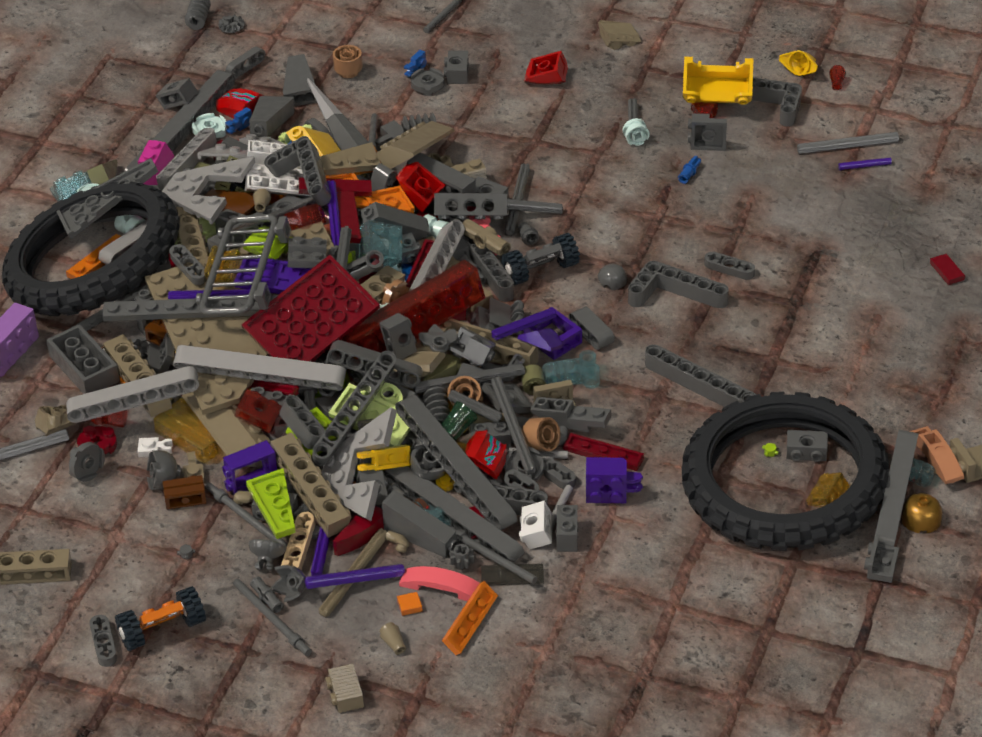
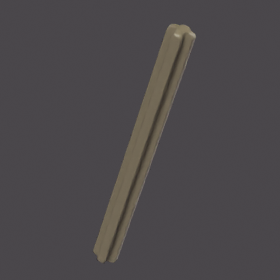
[319,528,387,617]

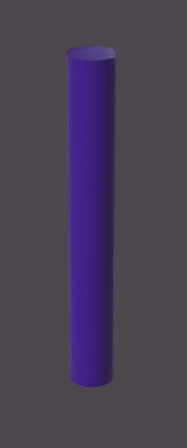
[838,157,892,170]

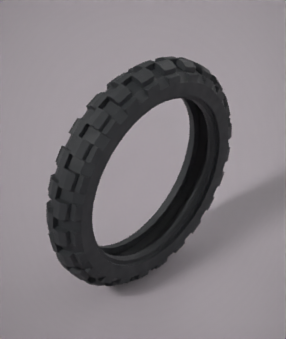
[2,182,180,316]
[681,391,889,551]

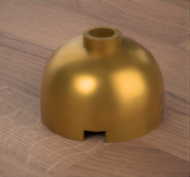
[901,493,942,533]

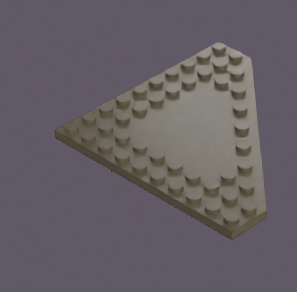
[144,221,334,415]

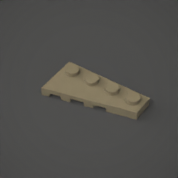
[320,142,380,175]

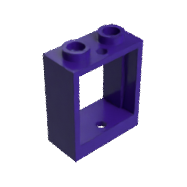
[524,307,582,360]
[222,440,277,495]

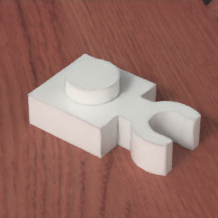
[138,437,173,457]

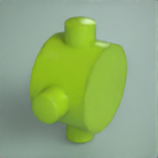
[762,443,779,457]

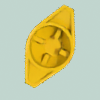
[779,50,818,76]

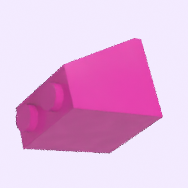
[138,140,175,185]

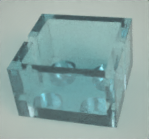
[359,220,402,267]

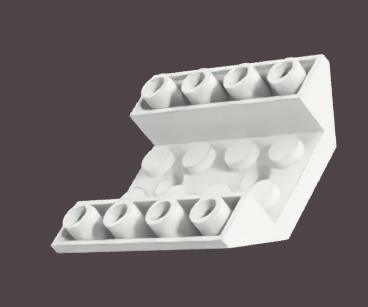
[245,140,311,198]

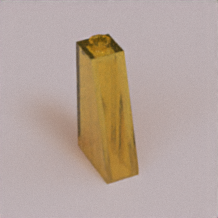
[153,398,218,464]

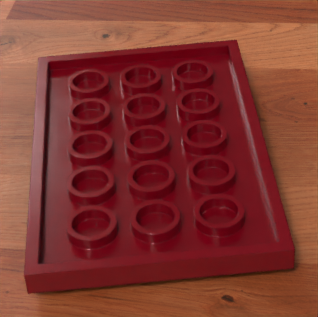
[241,255,380,362]

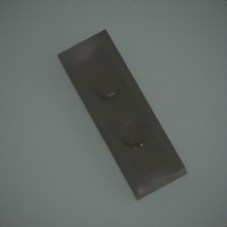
[481,564,544,586]

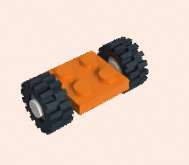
[115,586,206,651]

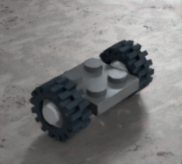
[501,233,580,286]

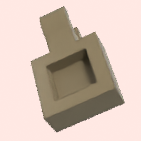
[183,451,205,483]

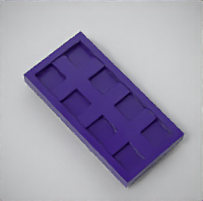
[234,259,312,294]

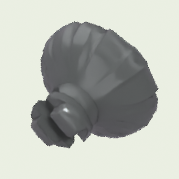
[249,539,287,571]

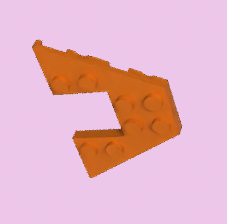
[325,145,415,213]

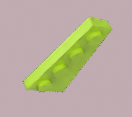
[246,468,296,539]

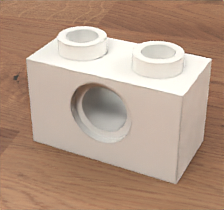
[519,501,552,550]

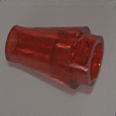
[829,65,846,90]

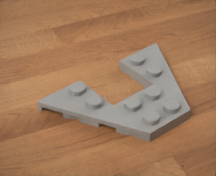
[198,134,284,160]
[162,156,255,224]
[322,407,397,521]

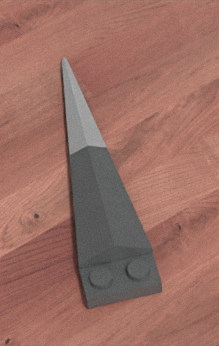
[307,78,373,176]

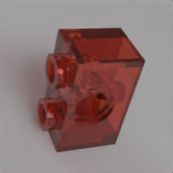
[234,389,282,433]

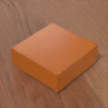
[397,592,422,616]

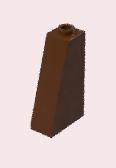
[203,189,271,215]

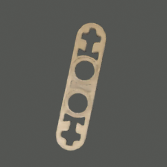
[281,512,316,570]

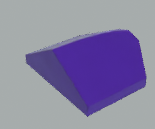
[517,328,563,352]

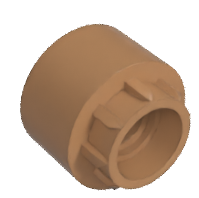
[333,45,363,78]
[447,376,483,413]
[521,417,560,452]

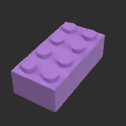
[0,303,39,378]

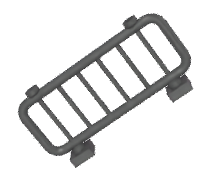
[196,214,291,316]

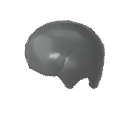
[598,263,628,290]

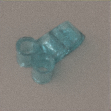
[542,350,600,389]

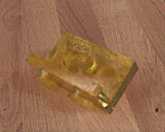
[204,246,241,283]
[806,472,850,506]

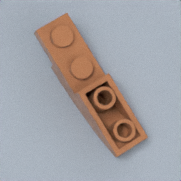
[909,426,964,484]

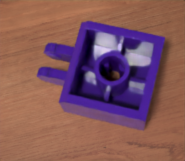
[586,457,643,503]

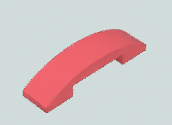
[399,566,479,601]

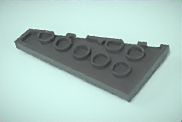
[56,158,159,239]

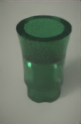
[441,401,478,441]

